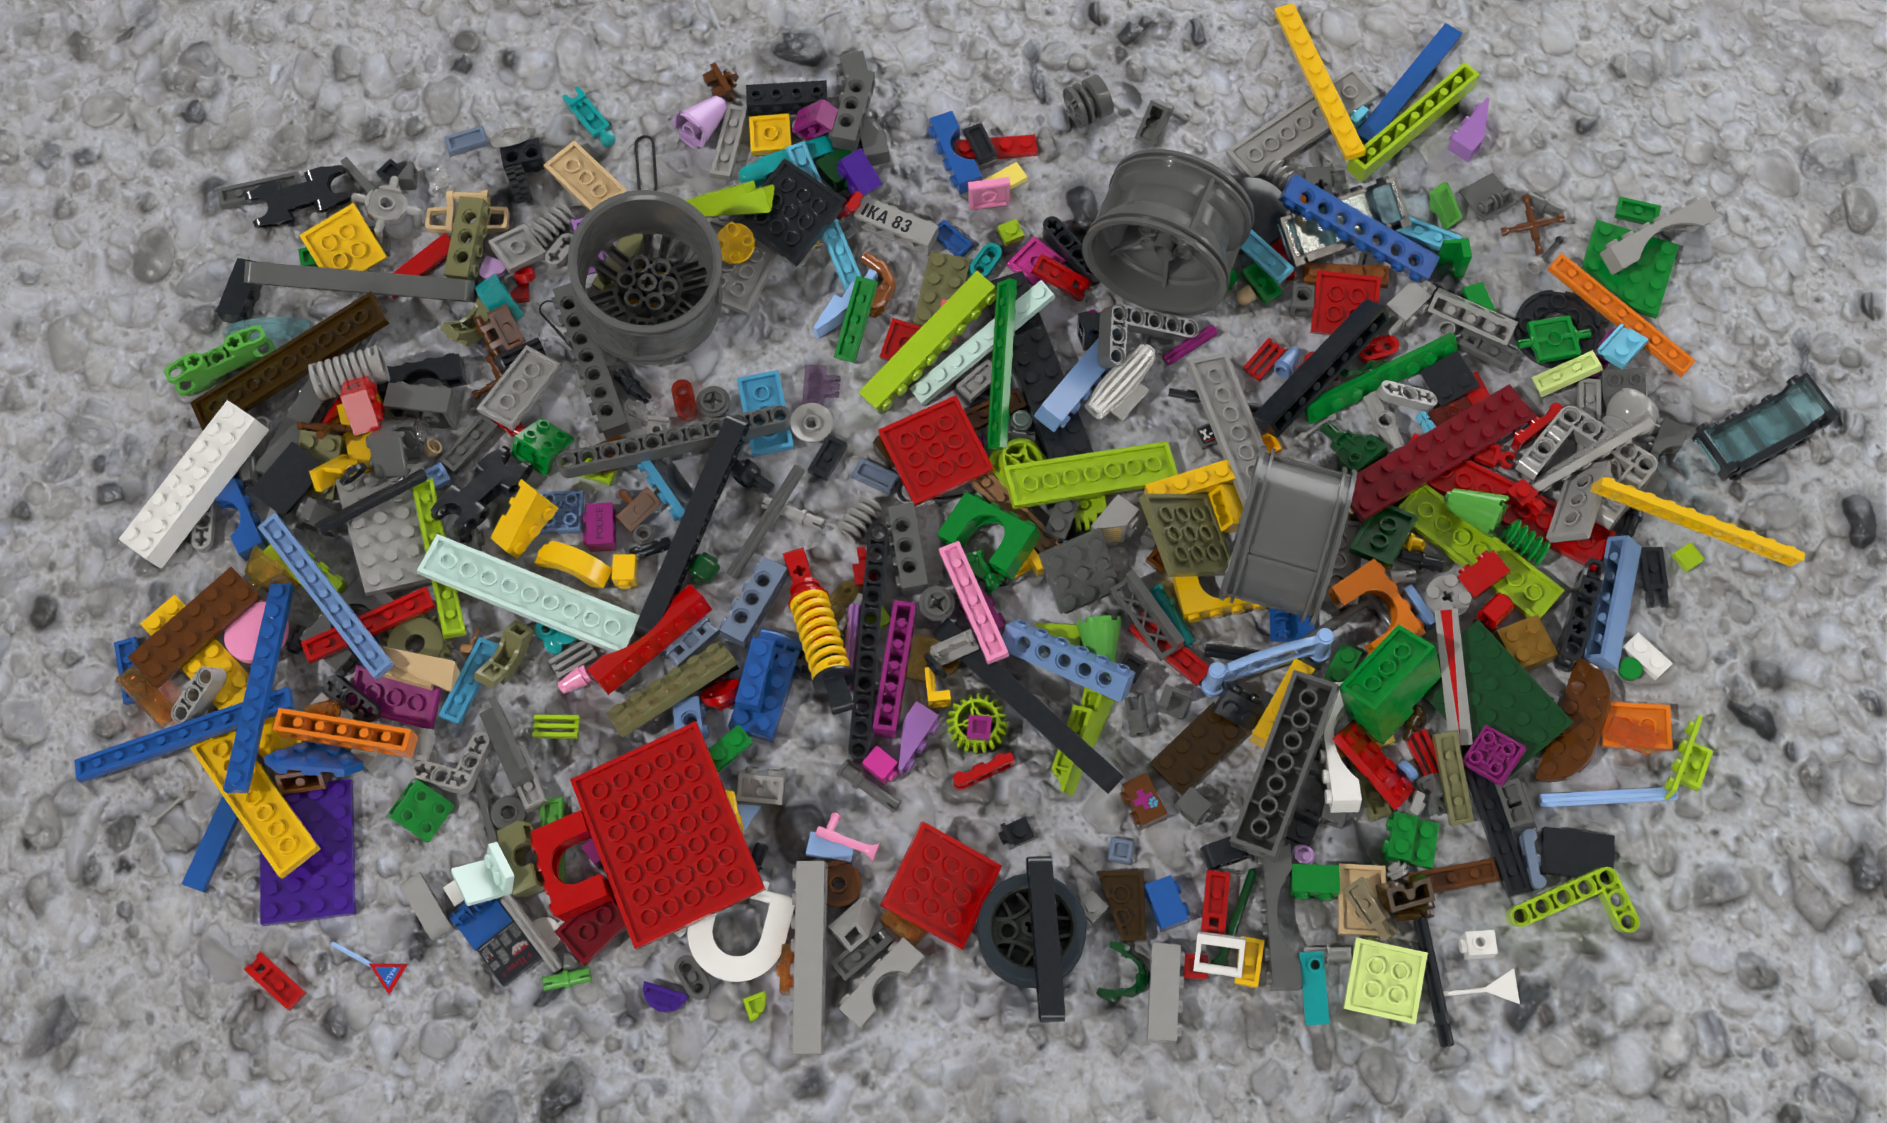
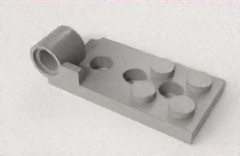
[1546,459,1622,543]

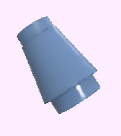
[1274,347,1301,378]

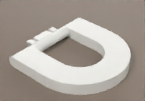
[687,881,795,982]

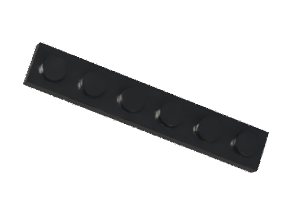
[1464,766,1532,898]

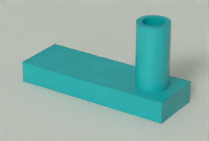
[1298,951,1330,1026]

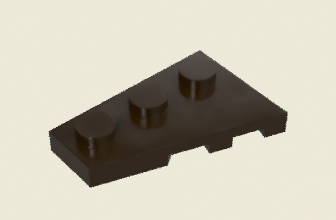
[1096,870,1146,942]

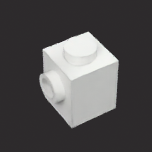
[1459,930,1498,960]

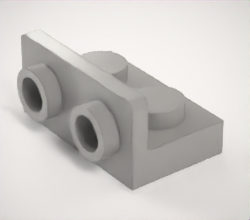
[736,766,787,805]

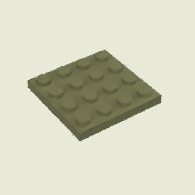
[1139,494,1231,577]

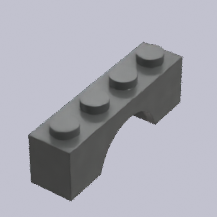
[1640,418,1689,498]

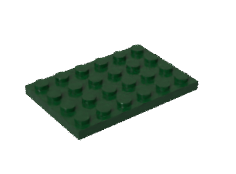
[1424,620,1574,777]

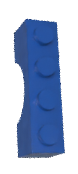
[927,111,982,195]
[214,475,268,561]

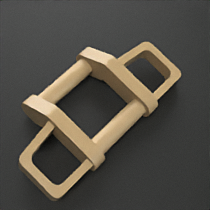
[425,190,510,234]

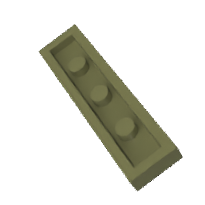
[592,234,643,291]
[1431,730,1474,826]

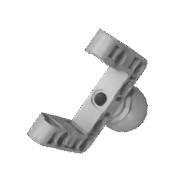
[1515,388,1659,530]

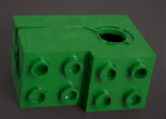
[1339,624,1441,744]

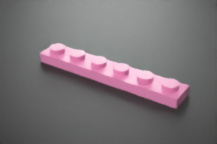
[938,541,1009,664]

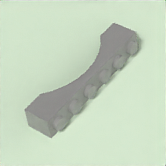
[1599,196,1719,275]

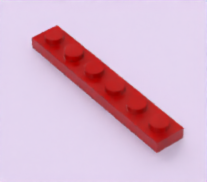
[301,586,436,664]

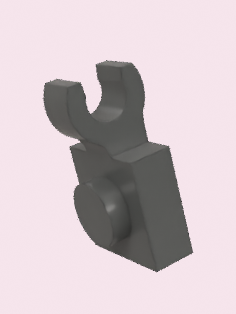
[1415,773,1447,816]

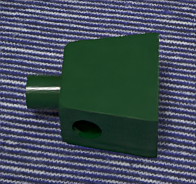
[815,149,853,195]

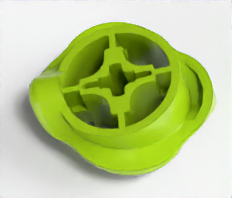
[988,438,1047,488]

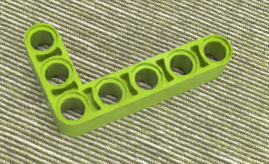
[1505,867,1640,933]

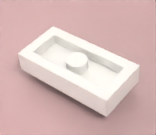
[1622,632,1673,681]

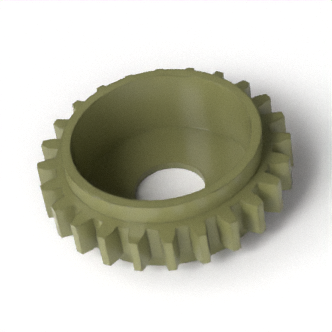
[383,613,454,659]

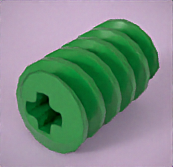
[1499,519,1550,566]

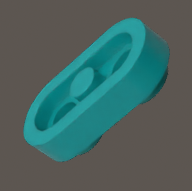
[970,243,1002,279]

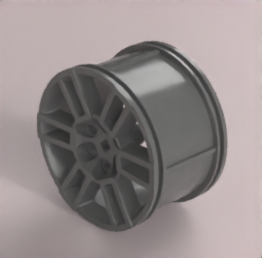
[568,190,723,365]
[1218,445,1357,626]

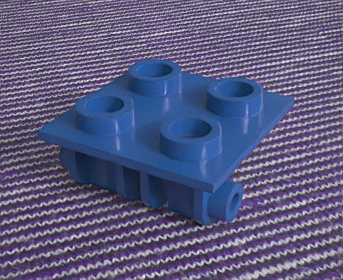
[1269,608,1315,642]
[448,899,513,951]

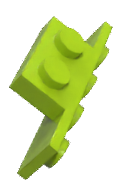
[1664,715,1713,800]

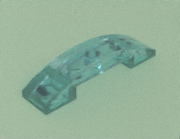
[226,317,311,341]

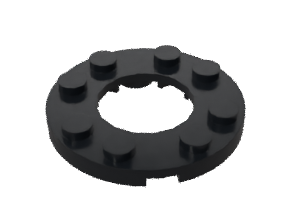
[1513,290,1601,369]

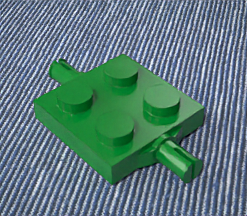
[1517,315,1591,364]

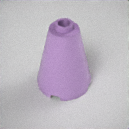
[673,96,727,148]

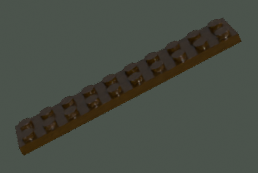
[190,291,390,431]

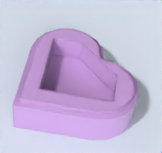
[479,256,507,280]

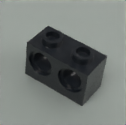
[499,137,546,175]

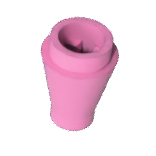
[557,665,593,694]

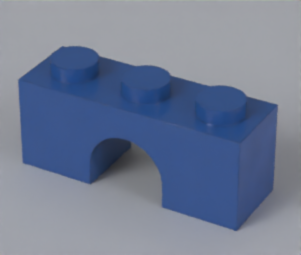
[735,637,777,713]

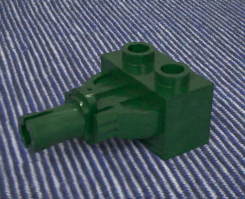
[1319,420,1387,474]

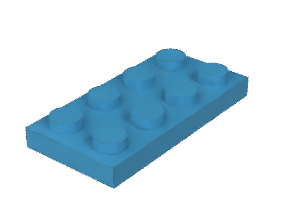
[737,370,794,458]

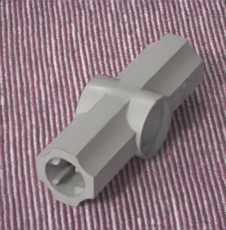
[1362,391,1405,455]

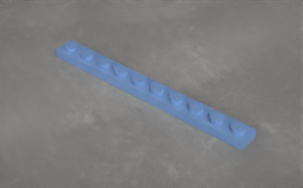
[258,513,395,680]

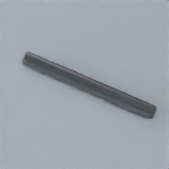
[727,464,805,579]

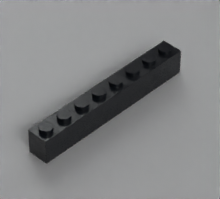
[1252,299,1391,438]

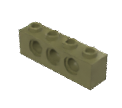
[444,196,491,281]

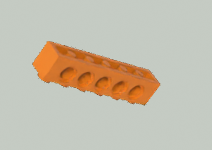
[272,708,418,759]

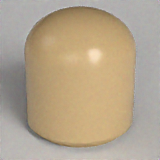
[1236,285,1257,306]

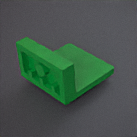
[511,418,574,477]
[385,779,454,843]

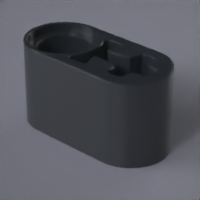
[1200,836,1250,870]

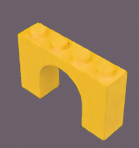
[1171,576,1267,623]

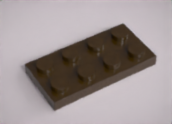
[1149,702,1246,796]

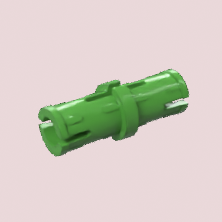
[542,967,592,992]

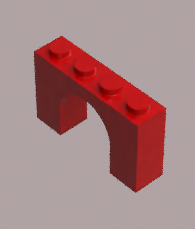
[530,810,615,921]

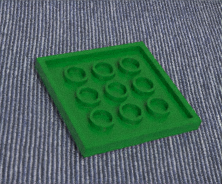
[1573,220,1679,319]

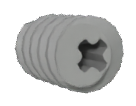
[1261,159,1295,192]
[530,202,576,247]
[837,495,884,544]

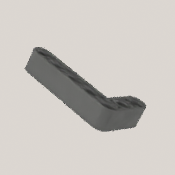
[1098,304,1199,369]

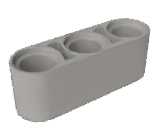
[171,667,227,723]
[400,872,453,940]

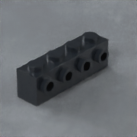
[746,80,829,117]

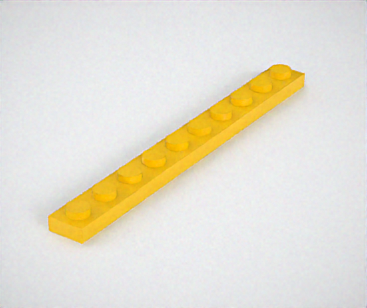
[1274,3,1366,161]
[1590,477,1805,567]

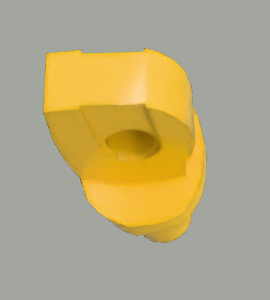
[1402,532,1425,552]

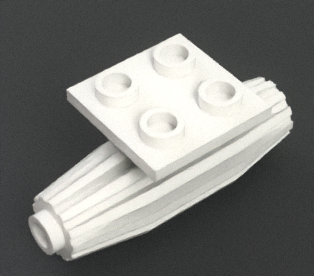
[1085,344,1156,421]

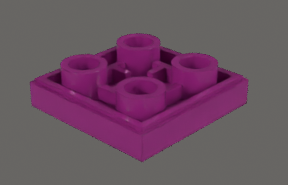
[1462,725,1527,787]

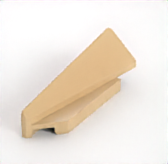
[380,646,460,692]

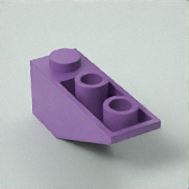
[1448,97,1490,162]
[898,701,941,776]

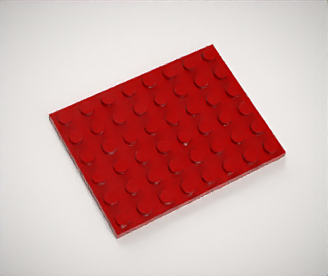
[570,721,766,950]

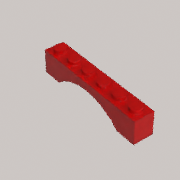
[586,584,712,695]

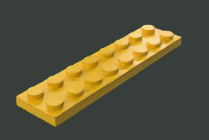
[190,730,320,879]

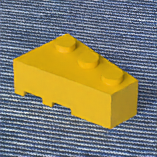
[490,479,559,559]

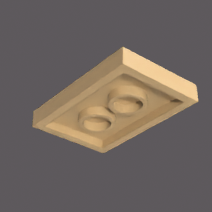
[1337,863,1386,937]

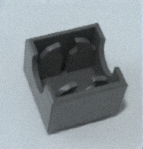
[366,419,422,476]

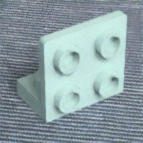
[451,842,514,906]

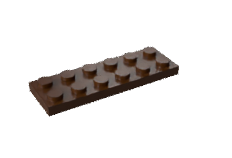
[128,567,262,689]

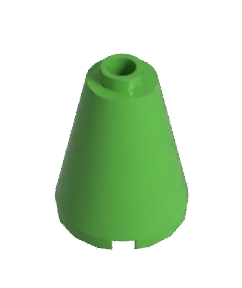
[1443,488,1509,538]
[1076,615,1121,677]

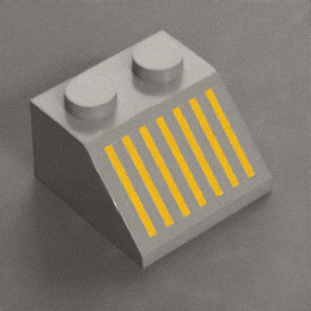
[1090,494,1139,544]

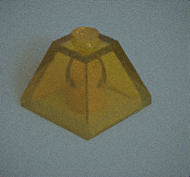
[244,545,300,593]

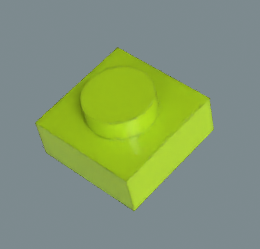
[997,219,1025,246]

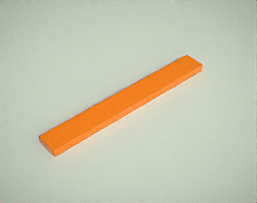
[1547,252,1696,378]

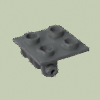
[1459,172,1517,222]
[1598,368,1646,413]

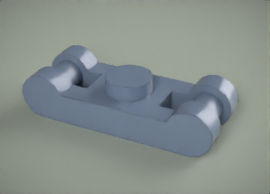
[662,615,720,667]
[1518,829,1546,893]

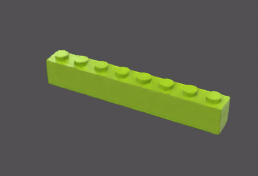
[1346,62,1480,183]
[858,271,997,414]

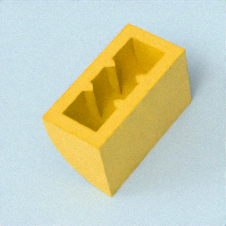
[1208,484,1243,533]

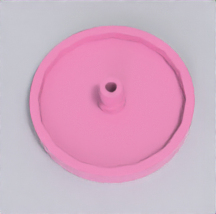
[224,602,289,664]

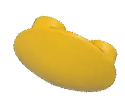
[717,222,755,264]

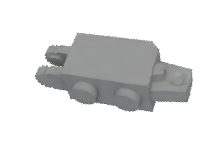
[1385,280,1436,336]

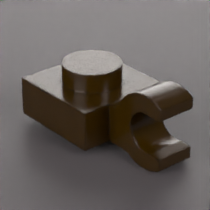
[1393,901,1435,921]

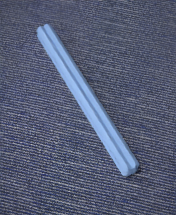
[1538,787,1678,808]

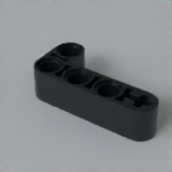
[1042,216,1100,286]

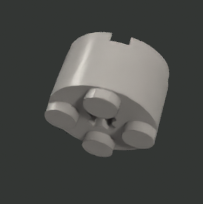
[1422,574,1472,621]

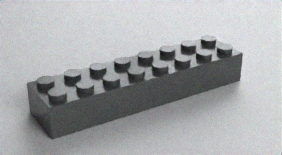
[1229,670,1339,863]

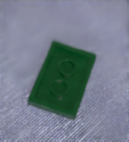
[1349,505,1418,569]

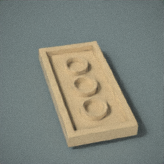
[544,141,628,211]

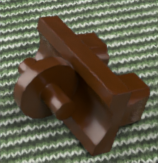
[702,62,739,103]

